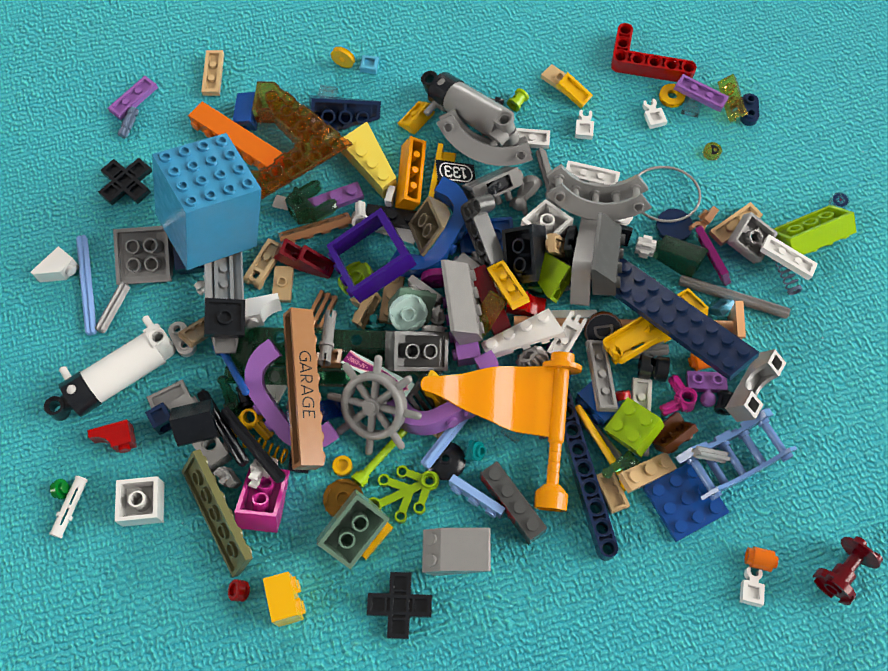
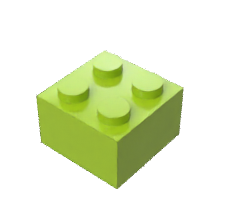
[604,397,665,457]

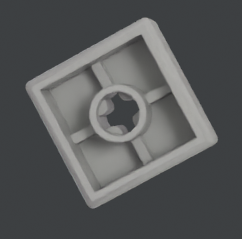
[727,212,778,264]

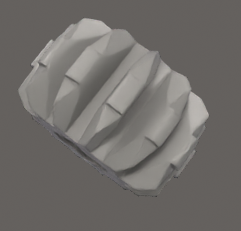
[516,345,550,367]

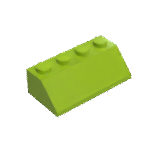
[773,205,857,255]

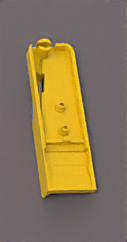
[603,288,709,365]

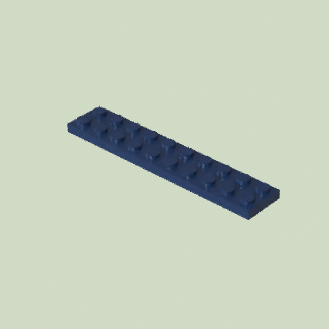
[613,258,759,381]

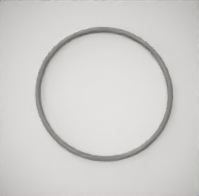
[639,166,701,222]

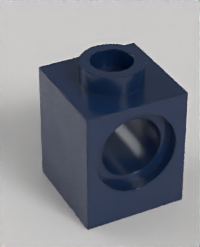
[145,402,172,435]

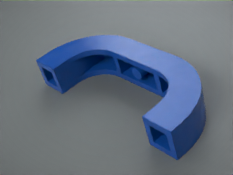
[389,176,468,278]

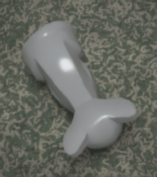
[509,175,543,216]

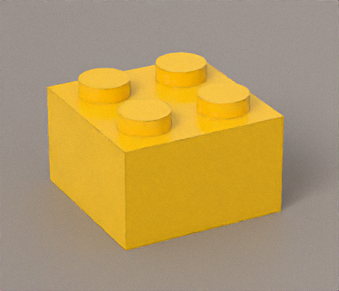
[263,572,306,627]

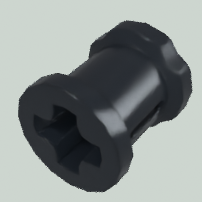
[714,390,733,415]

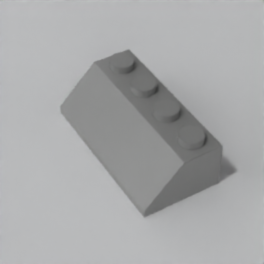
[441,260,484,345]

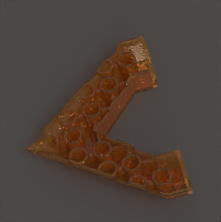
[250,81,353,200]

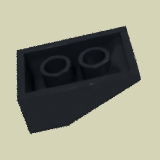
[502,224,546,284]

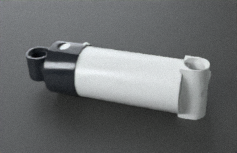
[44,315,176,421]

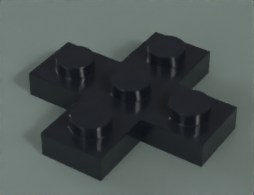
[98,158,152,205]
[367,572,432,640]

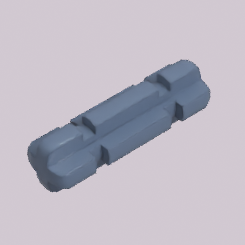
[118,107,139,139]

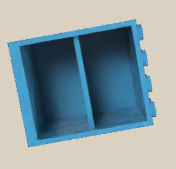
[152,133,262,270]

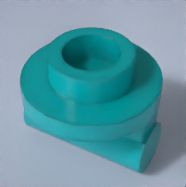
[366,313,385,331]
[465,440,486,462]

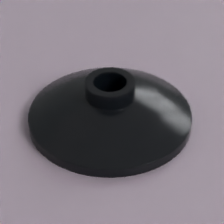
[428,442,466,481]

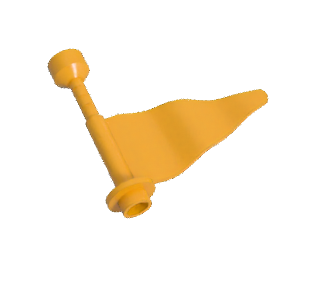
[420,351,582,512]

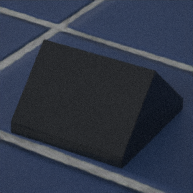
[169,399,218,447]

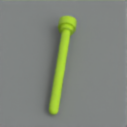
[351,428,408,488]

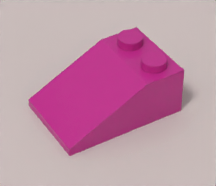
[234,467,290,533]

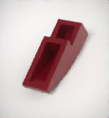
[273,238,336,279]

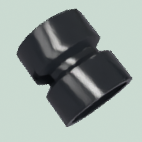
[637,353,670,382]

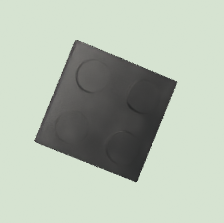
[204,298,245,338]

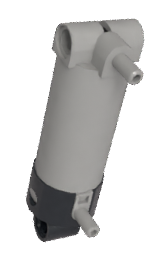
[421,71,519,147]

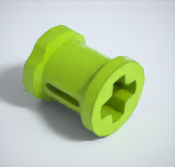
[507,88,529,112]

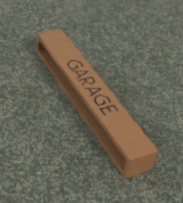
[283,307,326,470]

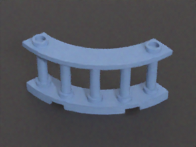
[675,408,797,501]

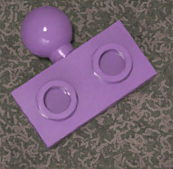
[685,371,728,407]

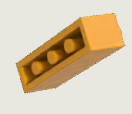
[395,136,426,211]

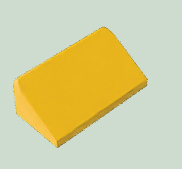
[398,101,435,134]

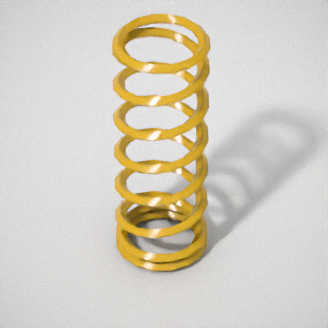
[242,435,288,464]

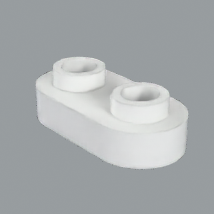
[168,321,197,357]

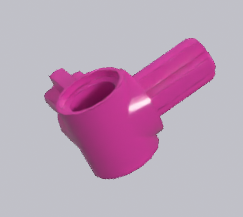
[659,375,697,416]

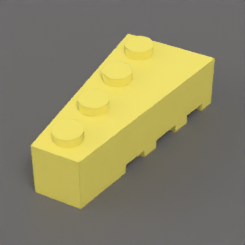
[339,122,397,199]

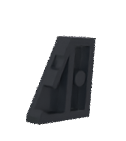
[564,225,578,267]

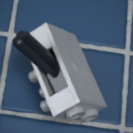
[462,166,524,207]

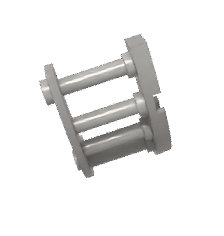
[436,109,533,166]
[546,164,652,220]

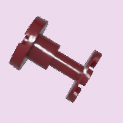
[813,536,883,605]

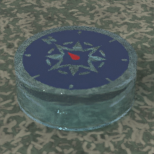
[829,192,850,209]

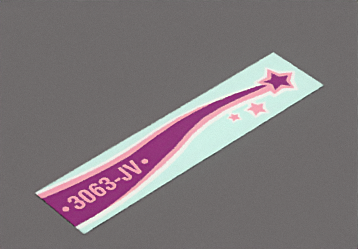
[341,350,415,396]

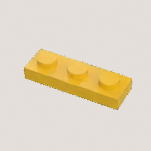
[487,260,530,310]

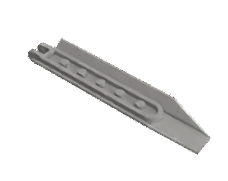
[204,251,244,354]

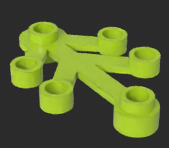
[369,465,439,524]

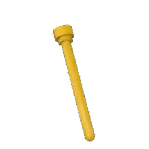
[575,405,626,491]

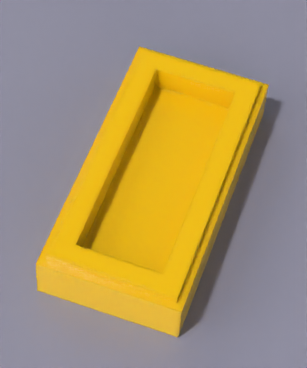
[556,72,593,109]

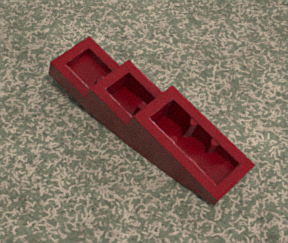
[474,265,511,336]

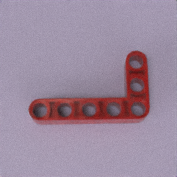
[611,23,697,82]

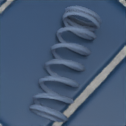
[773,260,802,295]

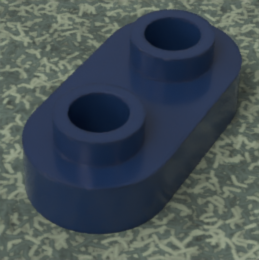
[740,93,759,126]

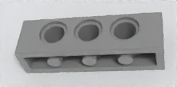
[167,392,232,473]

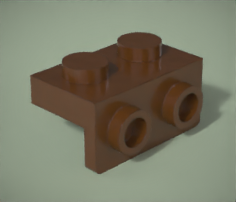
[652,412,699,454]

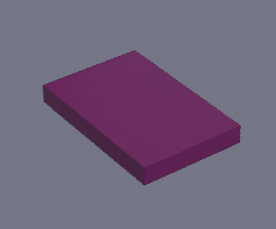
[695,225,731,286]

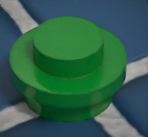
[50,479,70,499]

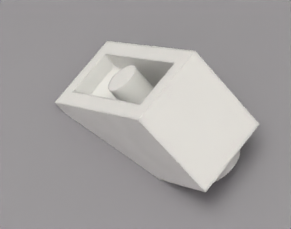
[31,246,79,282]

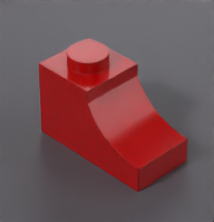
[506,291,546,317]
[87,419,137,453]

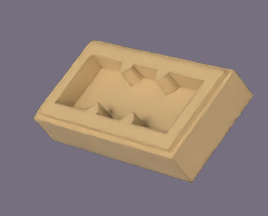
[541,64,566,95]
[272,266,294,303]
[178,317,208,348]
[596,468,630,515]

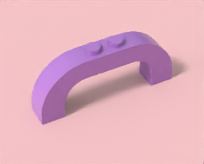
[244,339,340,447]
[387,350,499,436]

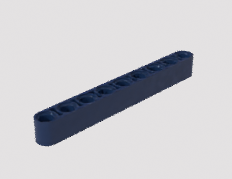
[563,388,618,561]

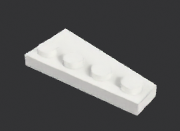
[480,308,566,358]

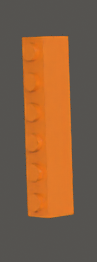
[188,101,285,177]

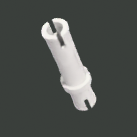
[49,476,88,539]

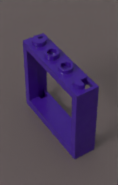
[326,208,417,303]

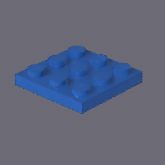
[643,463,729,542]

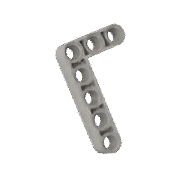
[570,217,597,306]

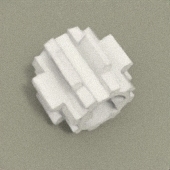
[635,235,657,259]

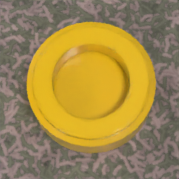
[332,455,353,477]

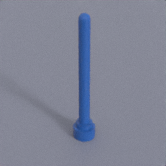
[212,346,250,396]

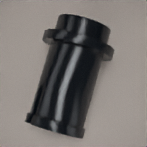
[236,386,254,410]

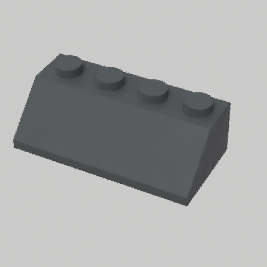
[591,213,625,296]

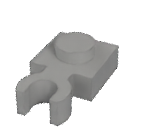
[213,466,242,489]

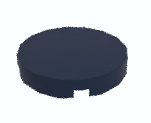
[655,209,693,243]

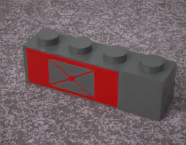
[480,461,547,545]

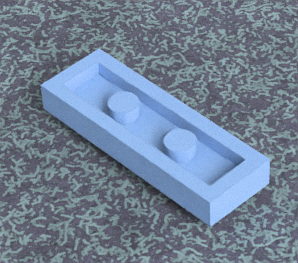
[449,474,505,519]

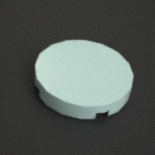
[389,294,428,331]

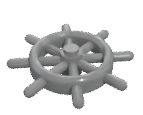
[327,355,422,455]

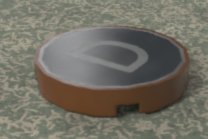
[584,311,622,341]

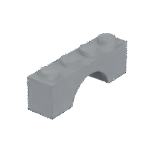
[725,349,786,422]

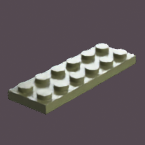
[182,449,253,578]

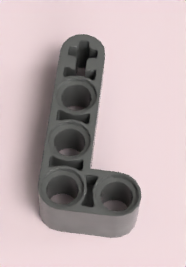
[461,194,504,267]

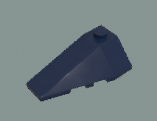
[309,95,381,134]

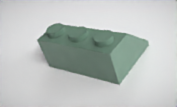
[317,489,390,570]

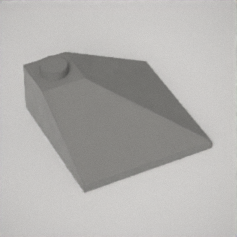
[113,226,174,285]

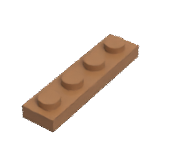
[278,212,352,243]

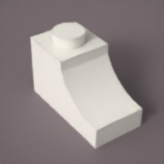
[244,293,282,329]

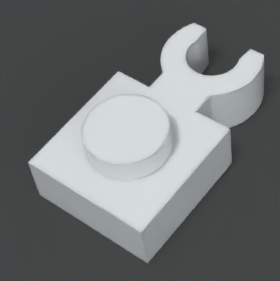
[642,99,667,129]
[575,110,594,140]
[740,566,765,608]

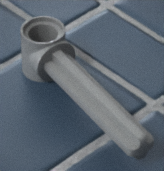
[536,148,562,209]

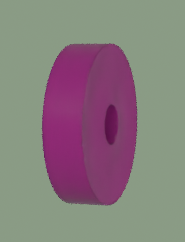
[421,268,444,288]

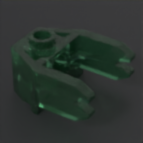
[285,180,338,225]

